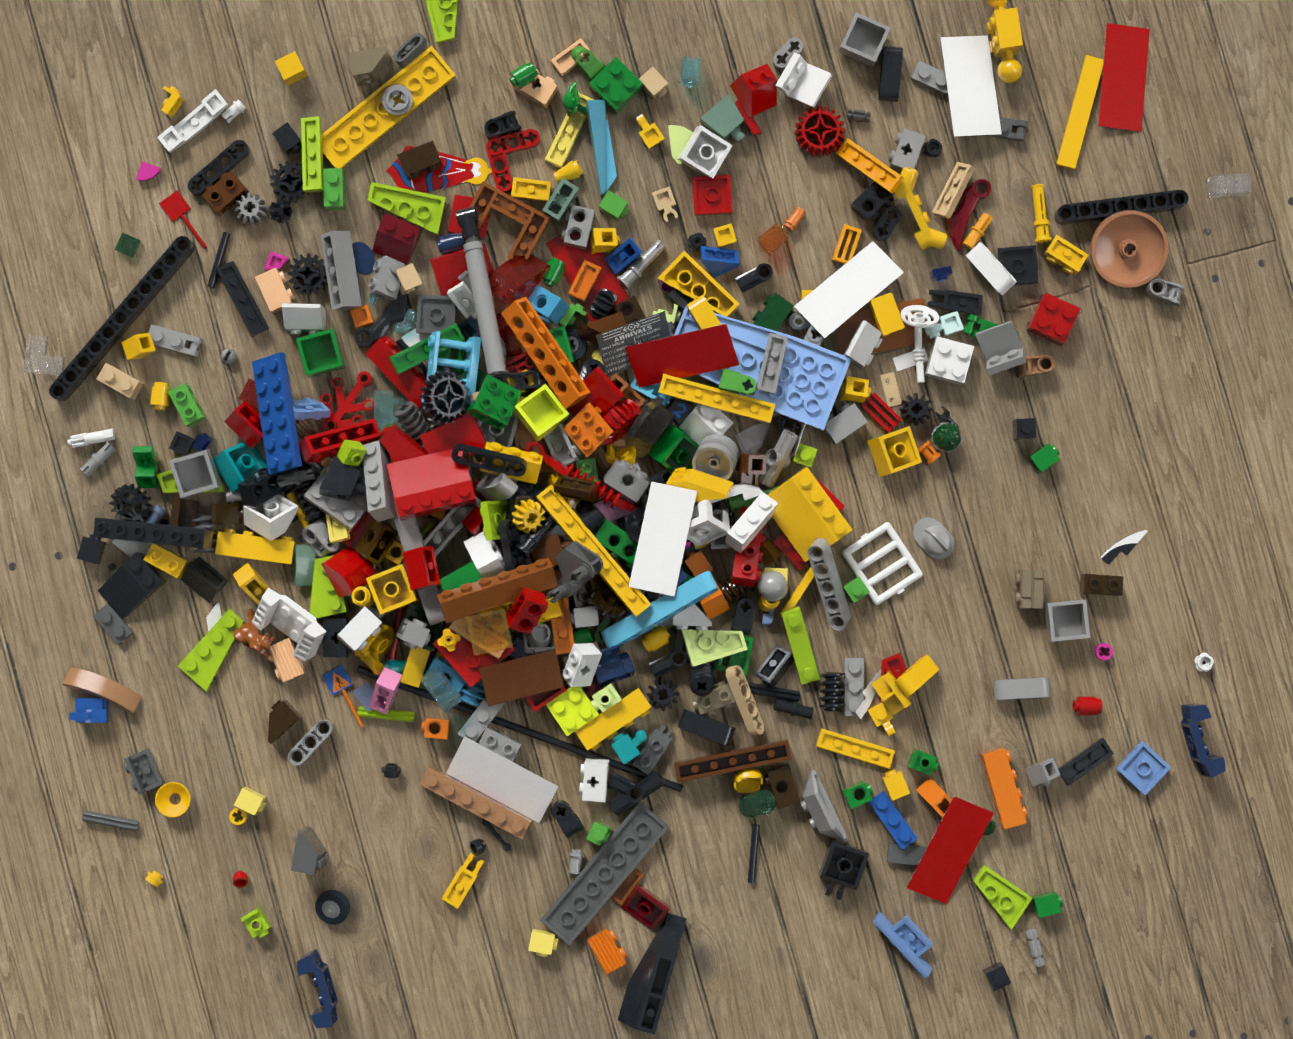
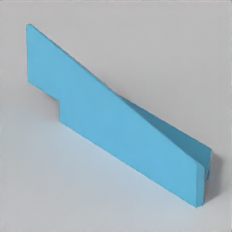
[586,100,617,196]

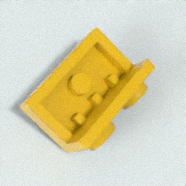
[1043,235,1089,275]

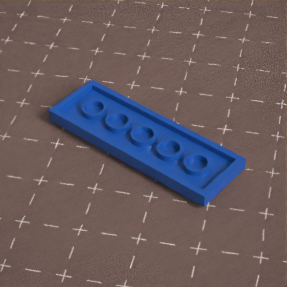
[252,352,302,475]

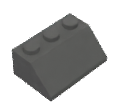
[291,826,328,875]

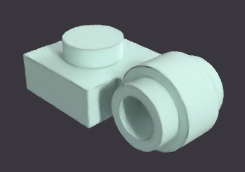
[924,311,964,339]

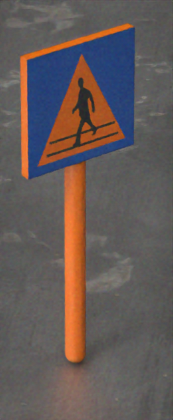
[322,664,364,728]

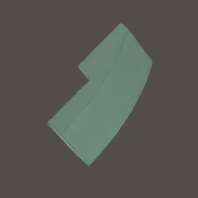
[294,544,315,586]

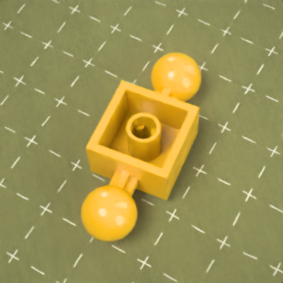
[986,0,1023,83]

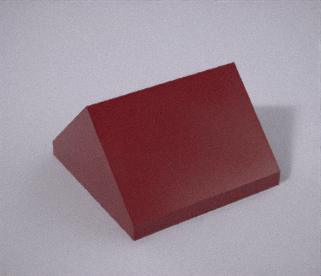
[621,884,670,930]

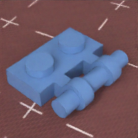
[292,398,331,421]

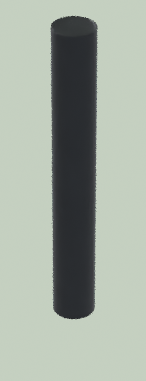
[207,232,230,289]
[747,824,760,883]

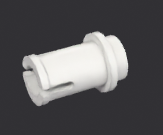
[221,99,246,123]

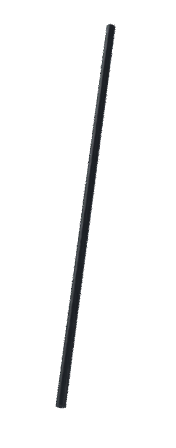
[356,666,683,792]

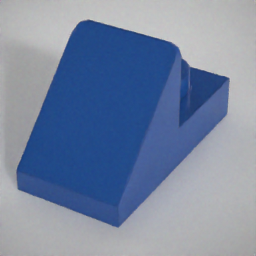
[605,237,642,274]

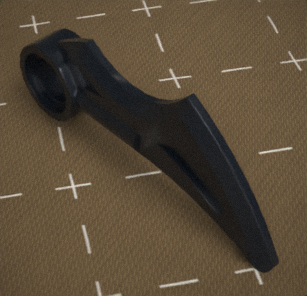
[355,284,407,348]

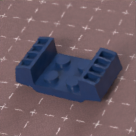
[1180,703,1226,778]
[297,949,338,1028]

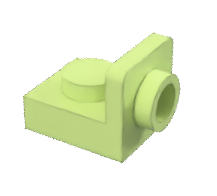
[652,304,681,326]

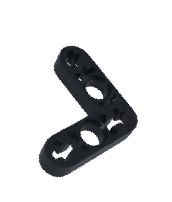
[498,518,543,571]

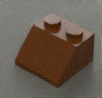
[576,312,626,346]

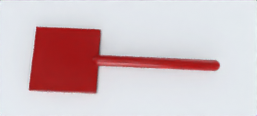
[159,190,207,249]

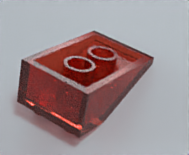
[489,254,550,307]

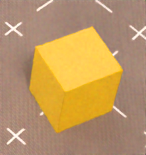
[274,51,308,86]

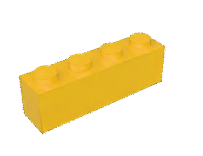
[215,528,297,565]
[575,687,651,751]

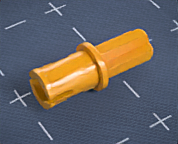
[963,213,993,250]

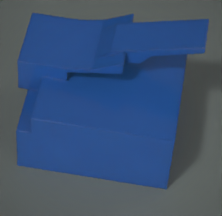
[69,698,109,723]

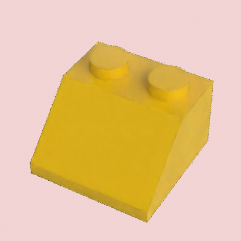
[867,426,922,477]

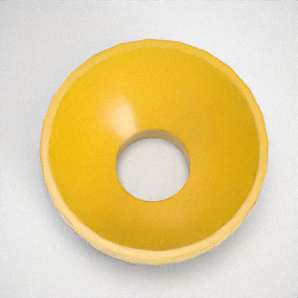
[155,782,191,817]

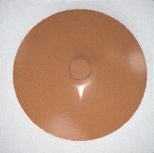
[1090,210,1169,288]

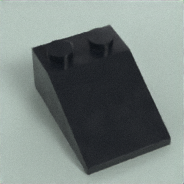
[98,552,167,619]

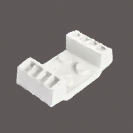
[252,588,326,662]

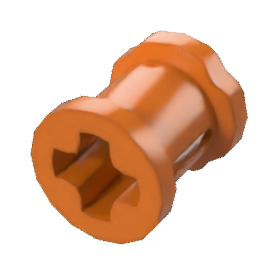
[918,440,942,466]

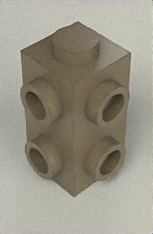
[691,681,736,717]

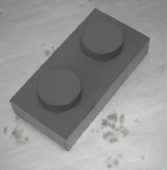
[93,603,134,645]

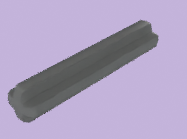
[82,811,140,831]

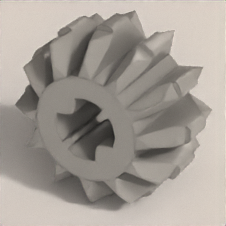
[235,192,268,225]

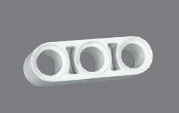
[966,242,1017,295]

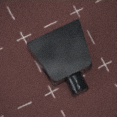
[319,456,366,501]

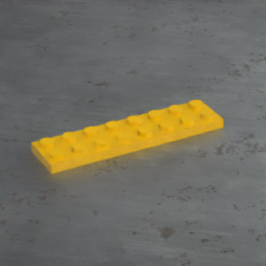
[322,46,456,168]

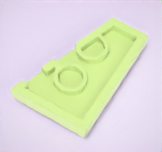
[681,630,748,667]

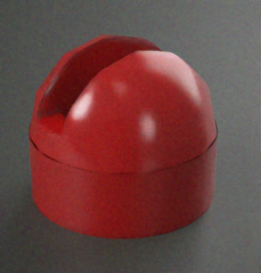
[232,871,248,888]

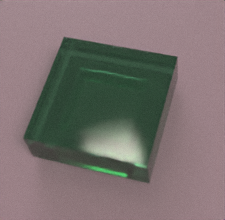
[115,232,141,258]

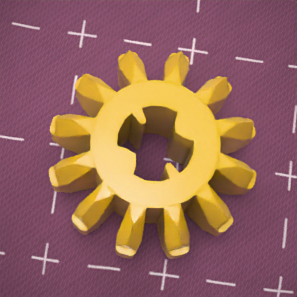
[512,499,546,533]

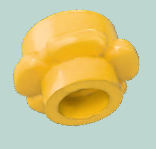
[145,870,163,888]

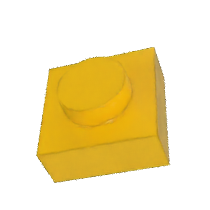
[713,223,737,248]

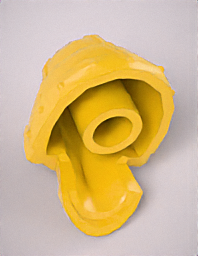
[354,624,395,675]

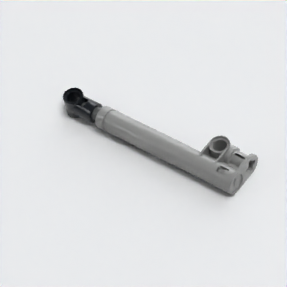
[456,206,509,380]

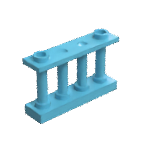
[421,331,481,414]

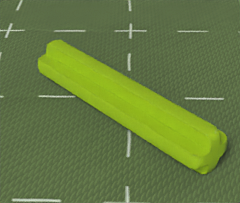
[358,706,415,722]

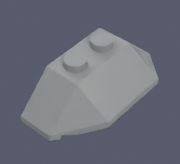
[800,769,849,842]

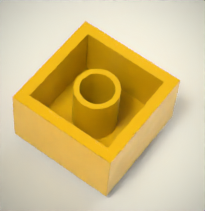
[366,564,419,615]

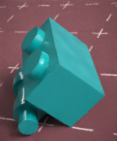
[611,730,647,764]

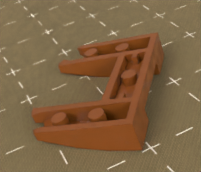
[469,181,551,260]

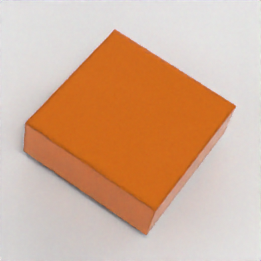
[349,304,374,329]

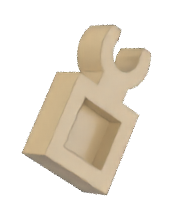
[652,186,678,223]

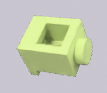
[591,683,622,712]

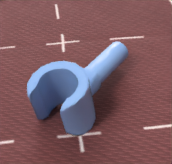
[762,608,776,625]

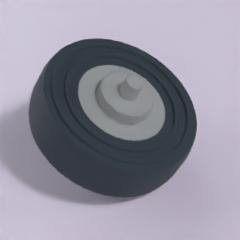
[315,890,350,925]

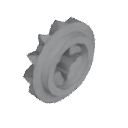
[382,85,413,116]

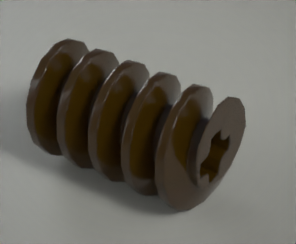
[717,576,758,603]

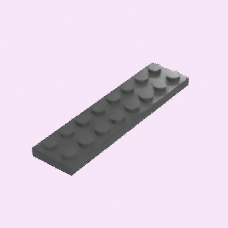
[540,802,669,946]

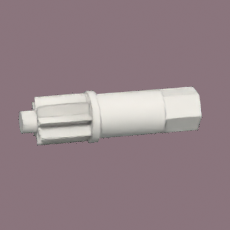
[67,428,115,448]

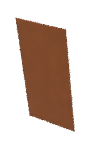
[835,298,932,355]

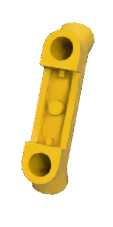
[895,167,948,250]

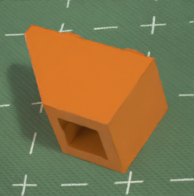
[916,777,952,818]

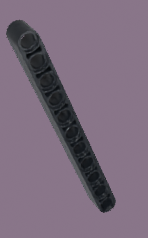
[49,236,195,401]

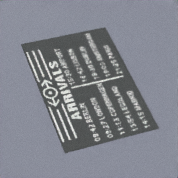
[596,311,671,376]

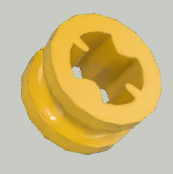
[229,807,248,825]

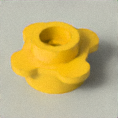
[437,629,461,652]

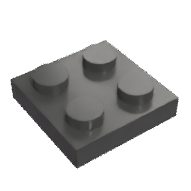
[416,295,456,334]

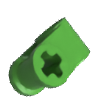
[571,46,606,81]
[718,369,757,395]

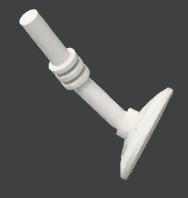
[900,305,939,383]

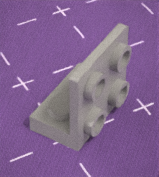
[976,321,1026,376]

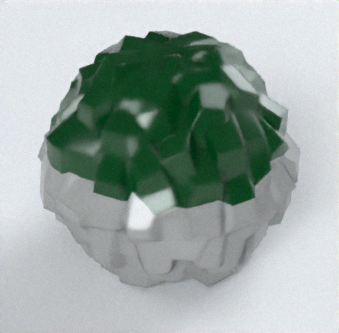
[931,422,962,452]

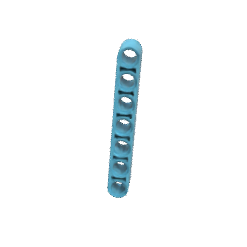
[601,571,719,648]

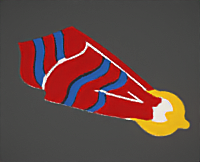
[386,146,492,193]

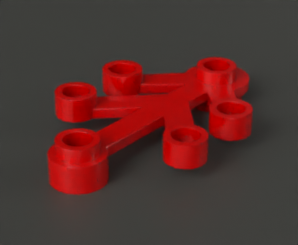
[320,371,375,432]

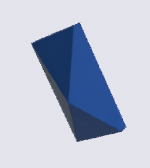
[700,246,739,278]

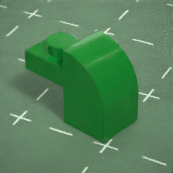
[132,446,159,488]

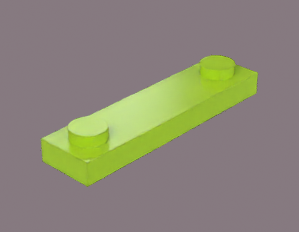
[301,116,324,193]
[781,607,820,685]

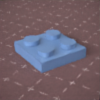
[1115,741,1171,795]

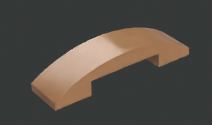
[62,668,142,714]

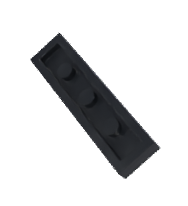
[216,261,269,337]

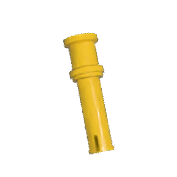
[1031,184,1052,243]

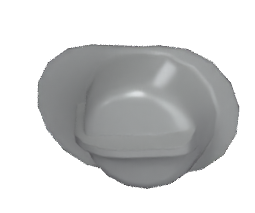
[913,517,954,559]

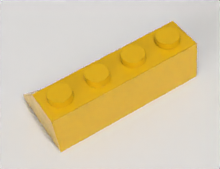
[658,251,739,317]

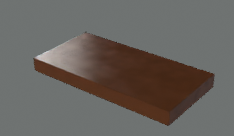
[479,649,564,706]

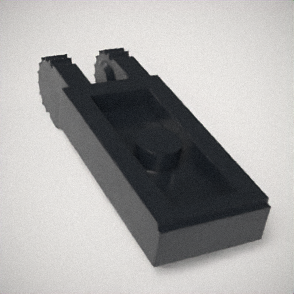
[927,290,983,315]

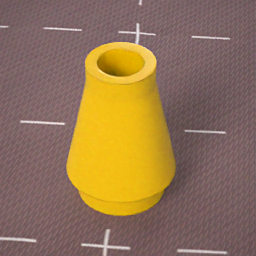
[553,160,583,183]

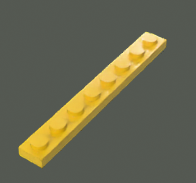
[536,485,651,618]

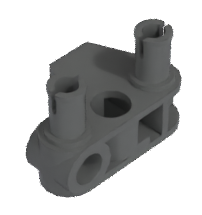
[547,541,603,603]

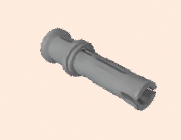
[616,239,666,290]

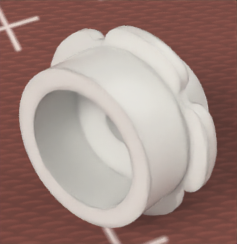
[1194,653,1214,672]

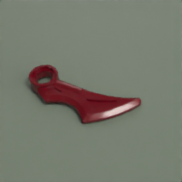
[946,179,991,251]

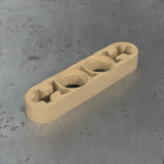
[726,665,765,736]

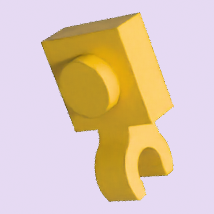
[636,114,665,150]
[867,702,896,736]

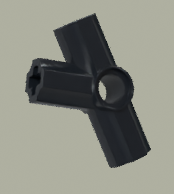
[648,629,690,678]
[607,770,665,816]

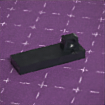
[1058,738,1114,786]

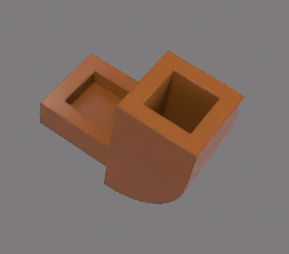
[610,373,648,409]

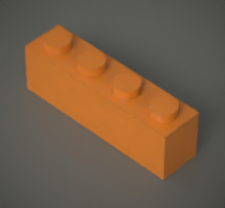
[980,747,1028,830]

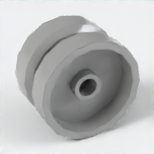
[692,434,739,480]

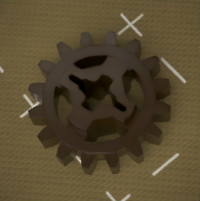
[590,579,628,619]

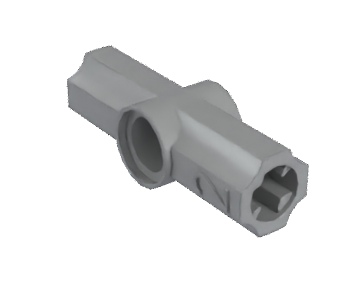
[759,429,798,488]

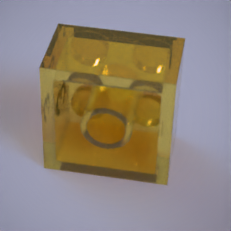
[466,609,513,656]

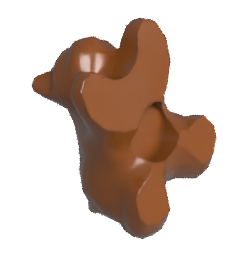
[233,608,274,658]

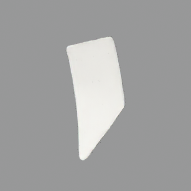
[206,603,222,632]

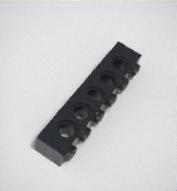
[93,518,214,549]

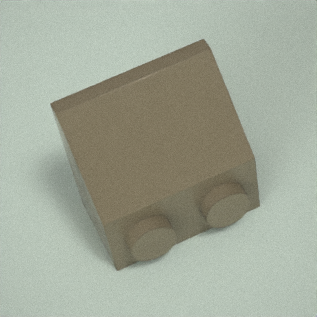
[349,46,392,86]

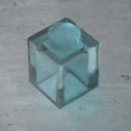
[679,56,702,87]

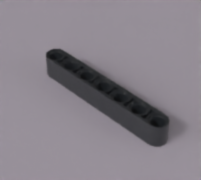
[1054,190,1189,225]

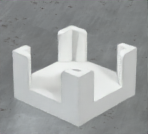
[687,500,730,546]

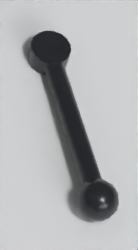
[482,819,511,851]

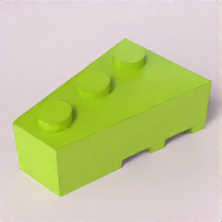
[310,555,350,619]

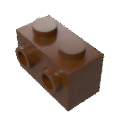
[202,171,249,216]

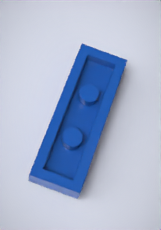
[868,791,918,850]

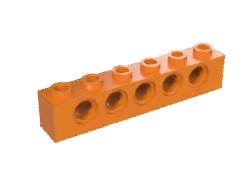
[501,297,590,409]

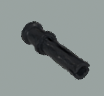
[515,515,557,560]

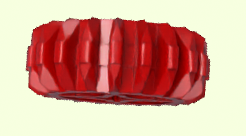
[794,106,846,158]
[603,399,642,445]

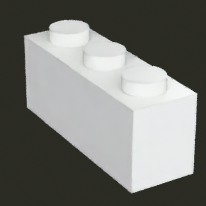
[725,492,778,554]

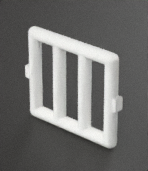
[842,522,923,605]

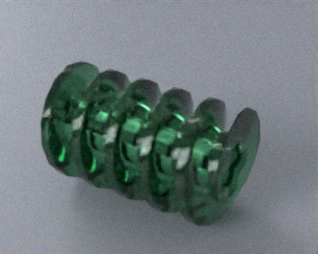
[739,790,776,818]

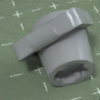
[522,624,555,654]

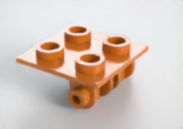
[563,402,614,458]

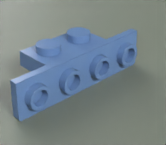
[873,912,933,978]

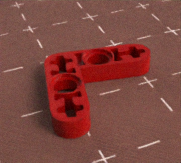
[486,129,540,193]

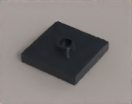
[997,245,1038,286]

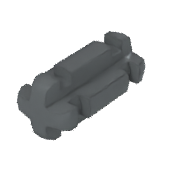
[847,109,871,123]

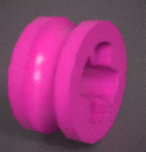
[1095,643,1113,660]

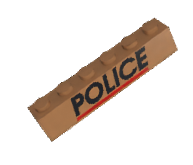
[419,766,532,839]

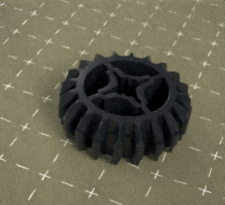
[419,371,471,423]

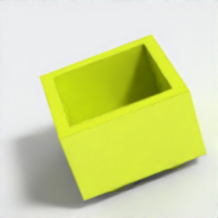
[514,384,569,442]
[546,687,600,736]

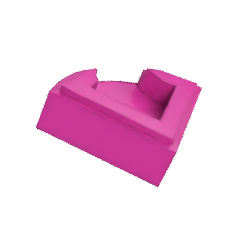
[136,161,161,181]
[264,251,289,271]

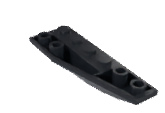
[617,913,687,1035]

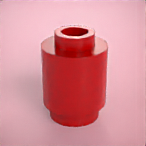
[1072,696,1102,716]

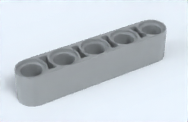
[808,538,851,631]

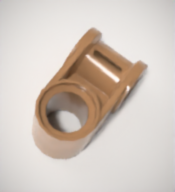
[1018,355,1055,377]

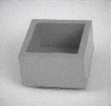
[839,12,891,68]
[169,448,221,498]
[1044,599,1090,642]

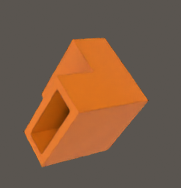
[699,579,730,620]

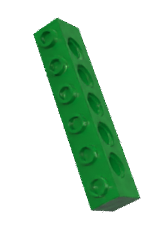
[592,519,692,588]

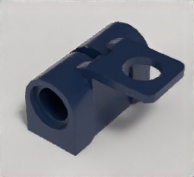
[593,645,635,688]

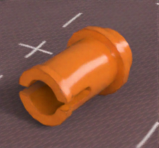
[784,207,806,232]

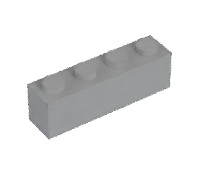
[320,231,362,310]
[363,440,396,522]

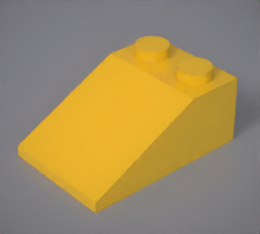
[666,467,734,502]

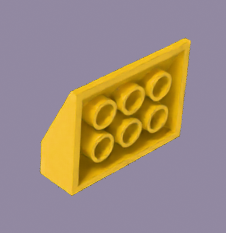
[767,466,853,562]

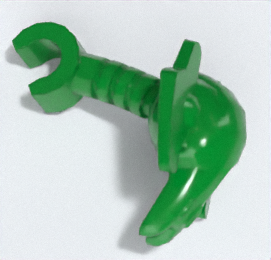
[563,82,588,117]

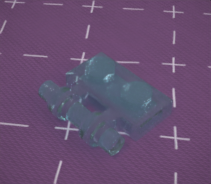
[374,390,409,430]

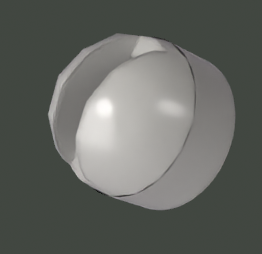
[221,349,237,364]

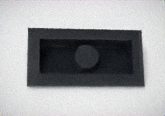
[755,645,794,688]

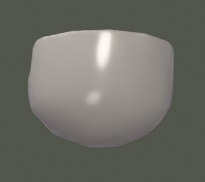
[757,571,788,601]

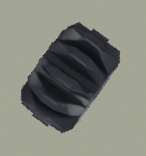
[589,288,618,320]
[899,393,932,426]
[647,678,679,711]

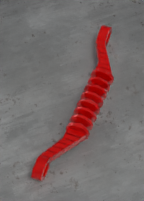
[525,441,640,512]

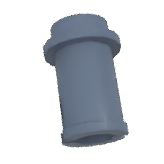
[145,504,167,523]

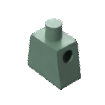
[700,95,746,143]

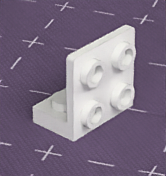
[776,52,832,107]

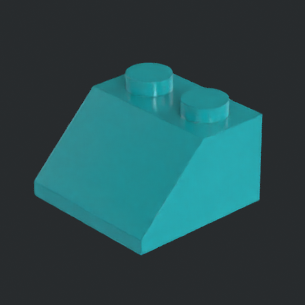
[213,442,267,493]

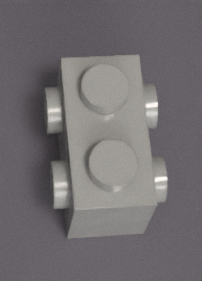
[396,618,431,649]

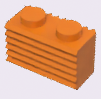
[587,927,628,975]

